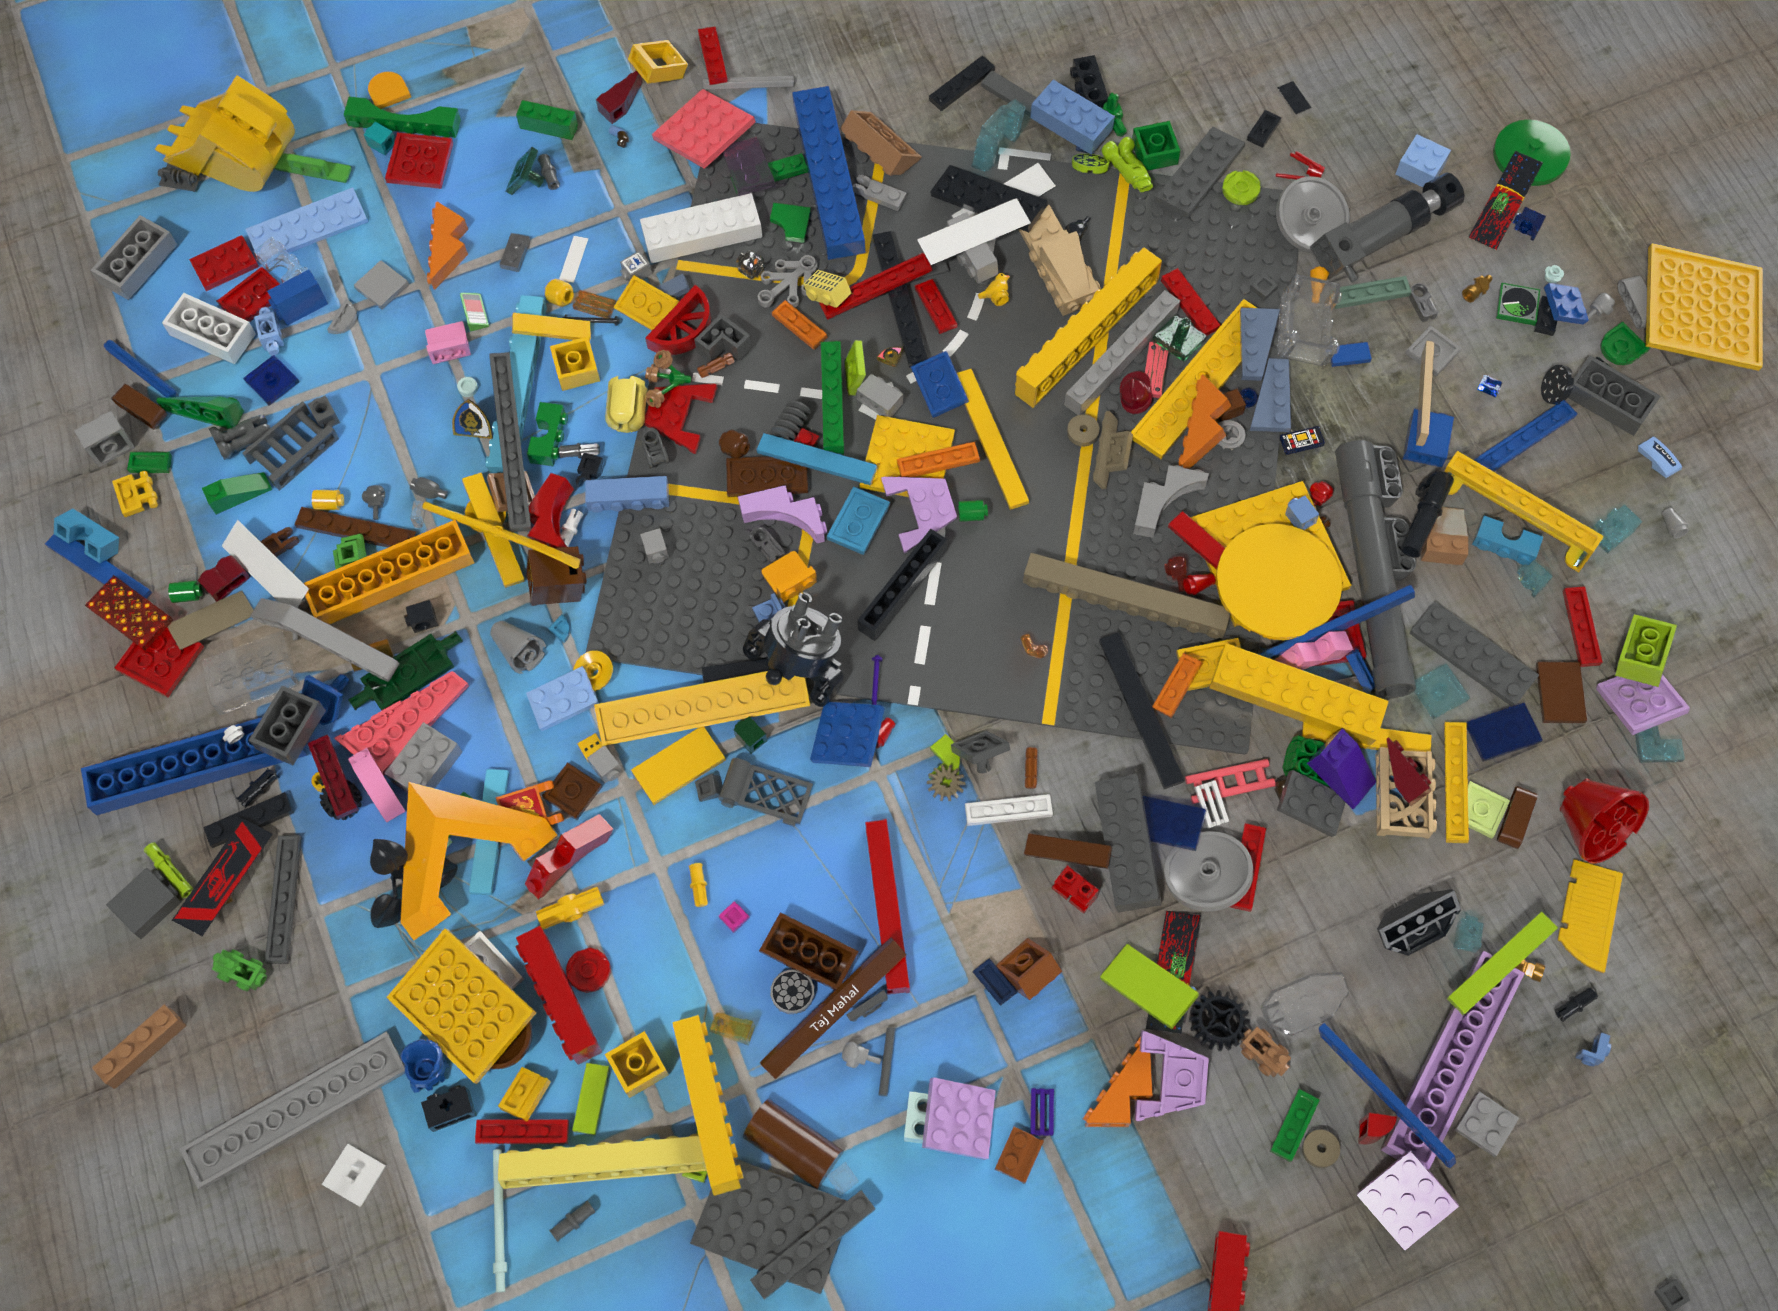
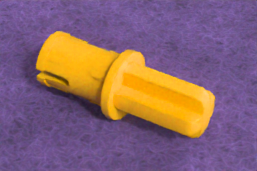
[689,863,708,907]

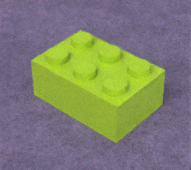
[1615,614,1677,687]

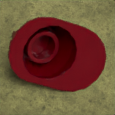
[1120,371,1152,414]

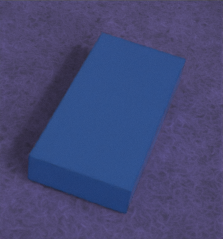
[1328,342,1372,367]
[1346,648,1375,693]

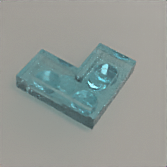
[1635,725,1685,763]

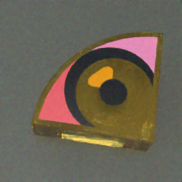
[877,347,903,367]

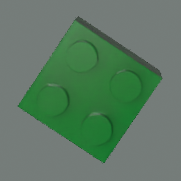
[1132,121,1180,171]

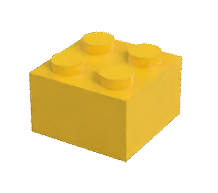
[550,337,600,391]
[605,1031,669,1098]

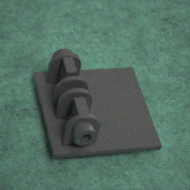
[158,163,202,192]

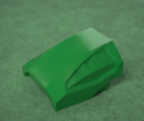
[1282,735,1330,788]

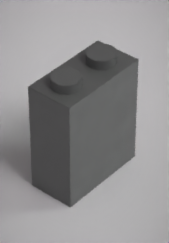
[106,868,181,939]

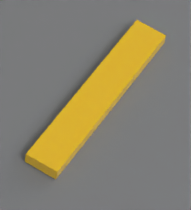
[462,473,524,588]
[1302,722,1432,752]
[1444,722,1469,843]

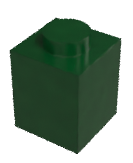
[733,716,767,754]

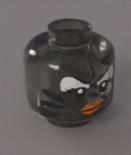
[736,250,766,279]

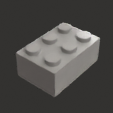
[385,722,462,793]

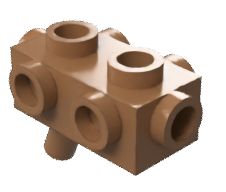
[1240,1027,1291,1078]

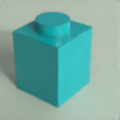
[363,122,395,156]

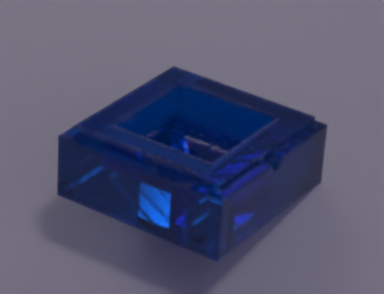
[1477,375,1502,398]

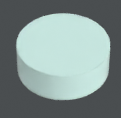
[457,377,478,397]

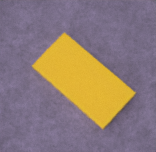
[631,727,726,805]

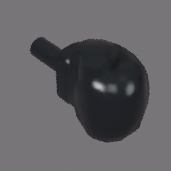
[1065,216,1091,241]

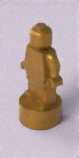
[1462,275,1493,303]
[1515,958,1545,982]

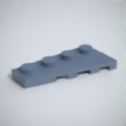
[1240,308,1280,381]
[1250,358,1291,432]

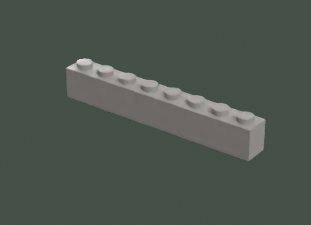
[1064,290,1180,415]

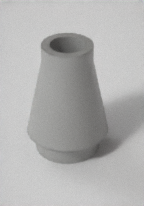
[1662,508,1689,539]

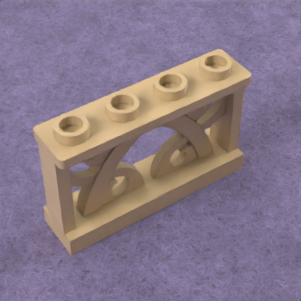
[1375,747,1437,839]

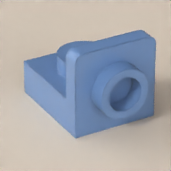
[752,593,785,622]

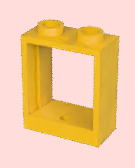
[628,40,688,84]

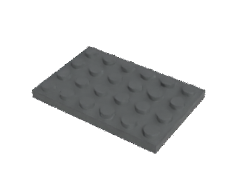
[690,1158,847,1294]

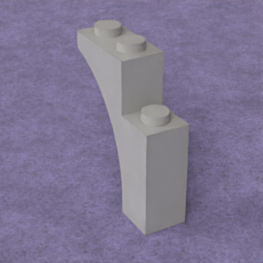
[1133,465,1209,538]

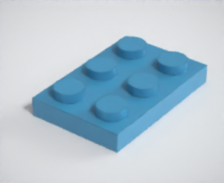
[827,487,890,555]

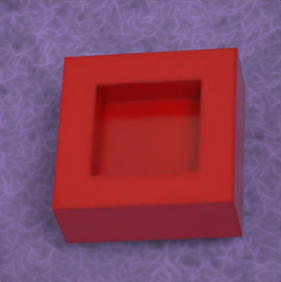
[794,428,820,447]

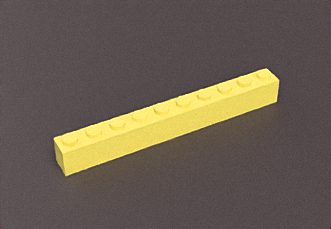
[498,1134,731,1189]

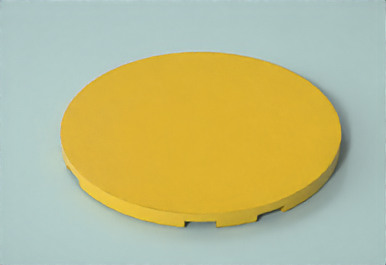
[1216,524,1342,640]

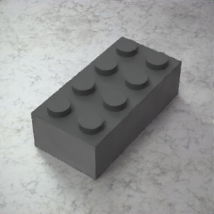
[1568,355,1661,436]

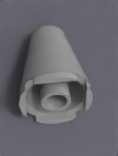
[490,621,546,674]

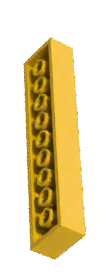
[1015,247,1162,408]

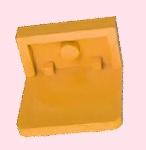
[762,551,817,602]

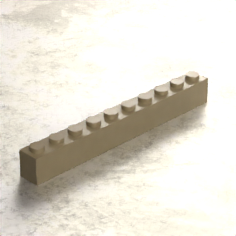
[1023,553,1230,639]

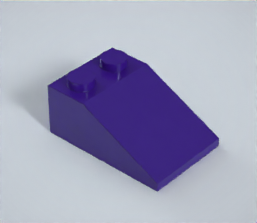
[1307,728,1376,809]

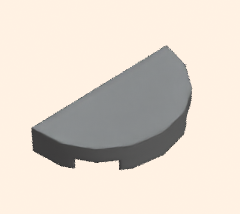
[327,299,357,334]

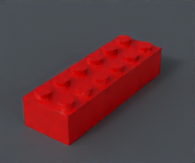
[515,926,602,1065]

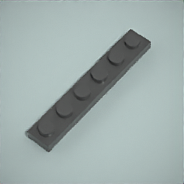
[750,1190,876,1300]

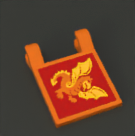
[496,780,564,825]

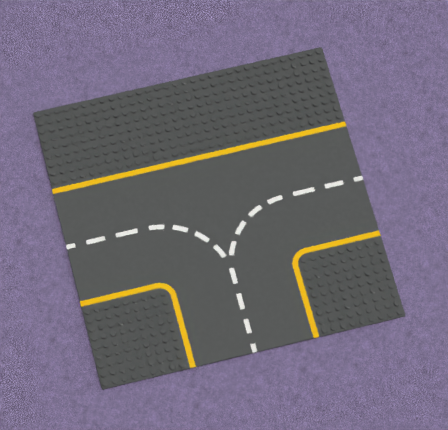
[585,123,1298,755]

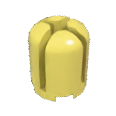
[605,376,647,433]

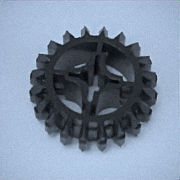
[1189,990,1250,1052]

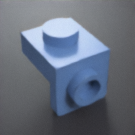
[1575,1033,1611,1066]

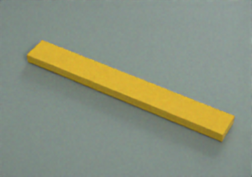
[957,369,1029,510]

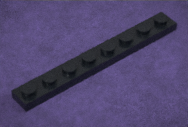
[872,231,928,368]

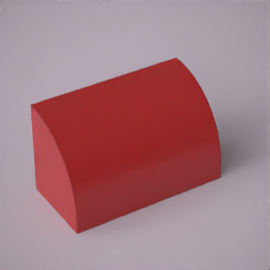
[1358,1113,1397,1145]

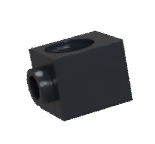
[404,600,439,633]

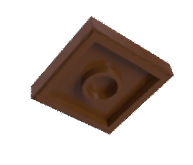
[542,762,602,820]

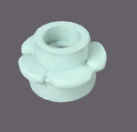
[1545,265,1564,284]

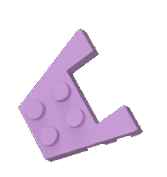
[881,477,957,553]
[1134,1030,1209,1121]

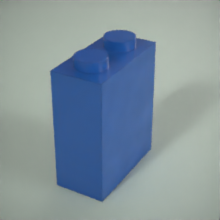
[267,269,328,326]
[1403,409,1454,468]

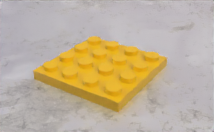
[860,415,955,497]

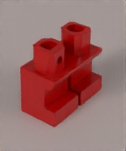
[1052,865,1099,914]

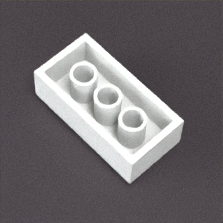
[162,293,256,364]

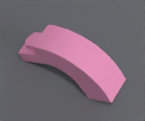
[348,748,405,822]

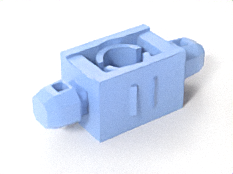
[254,307,284,356]

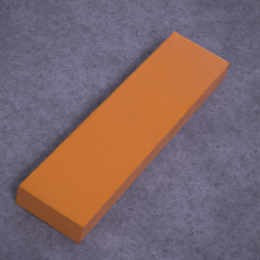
[897,442,980,478]

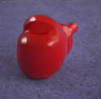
[1310,481,1334,506]

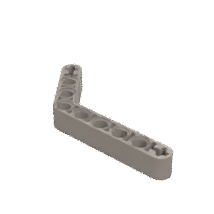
[250,598,400,682]

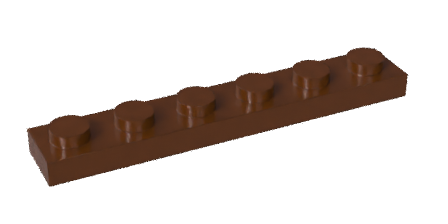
[295,507,418,548]

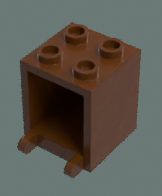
[526,546,587,606]

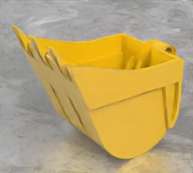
[155,75,295,192]

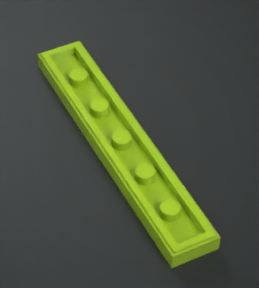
[1447,912,1558,1015]

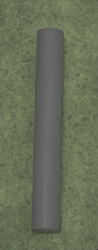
[878,1027,895,1096]

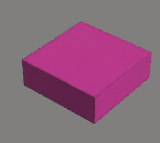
[719,901,750,933]

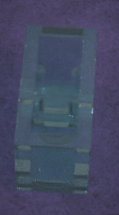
[1592,505,1642,554]

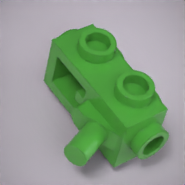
[212,949,267,992]

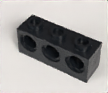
[1070,55,1108,108]

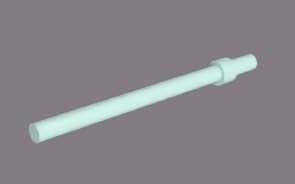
[493,1149,507,1293]

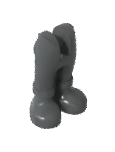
[209,414,271,460]

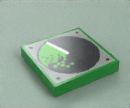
[1496,283,1540,326]

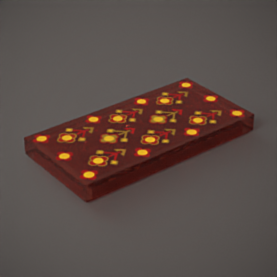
[85,575,173,651]

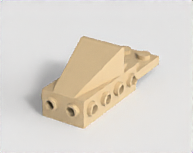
[1018,205,1101,316]

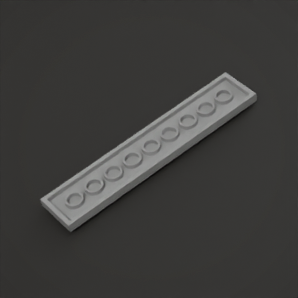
[180,1032,405,1190]

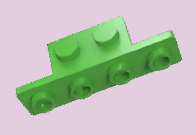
[275,153,352,183]

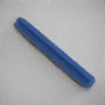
[104,340,177,397]

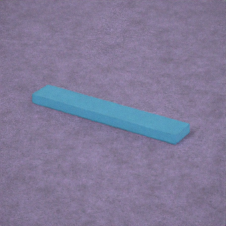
[757,433,877,485]

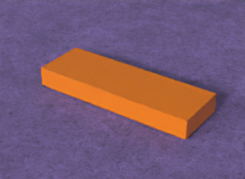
[772,300,827,350]
[1152,653,1203,718]

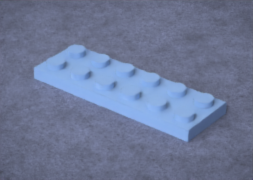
[245,187,368,264]

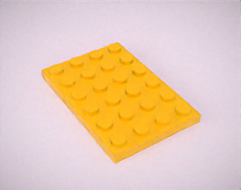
[386,928,537,1084]

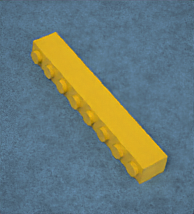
[672,1015,743,1196]

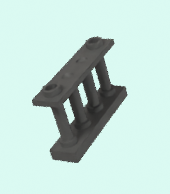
[242,401,339,491]

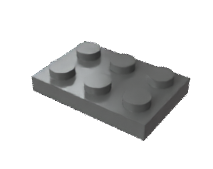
[1277,770,1346,837]

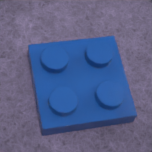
[1544,283,1589,325]

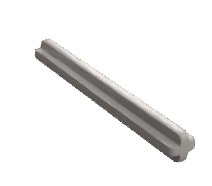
[703,75,794,90]

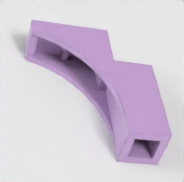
[738,486,827,543]

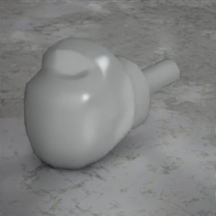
[1587,293,1615,319]
[842,1042,881,1068]

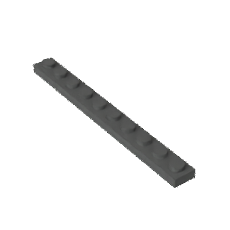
[489,352,531,532]

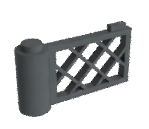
[718,758,813,827]

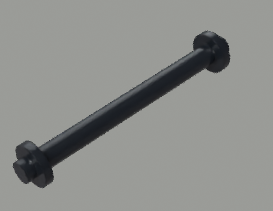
[562,314,620,326]

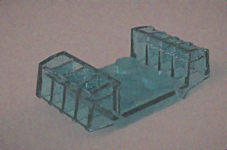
[971,99,1026,172]

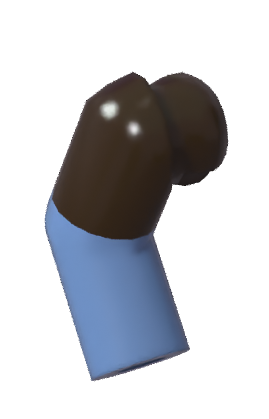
[609,125,629,148]

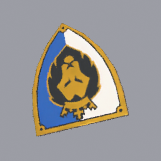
[452,399,493,439]

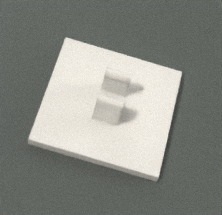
[322,1144,386,1207]

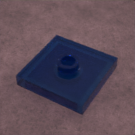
[243,355,299,406]

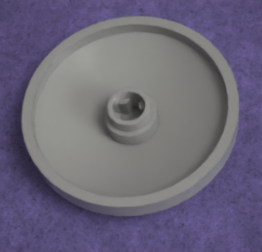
[1276,176,1350,253]
[1164,831,1253,911]

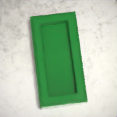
[127,452,172,473]

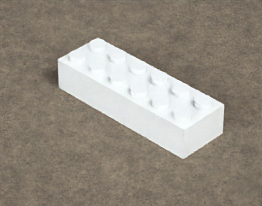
[640,193,762,263]

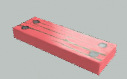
[1145,342,1169,398]

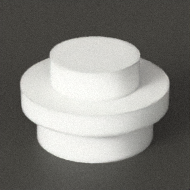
[223,725,244,744]

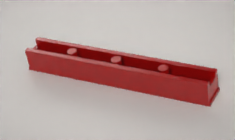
[865,819,910,995]

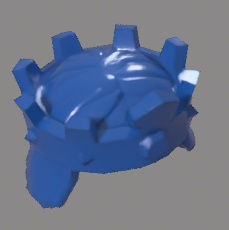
[400,1039,449,1093]

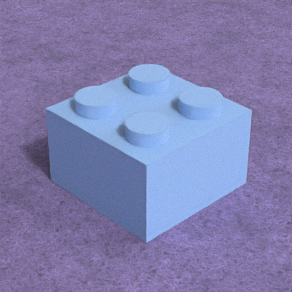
[1395,134,1451,187]

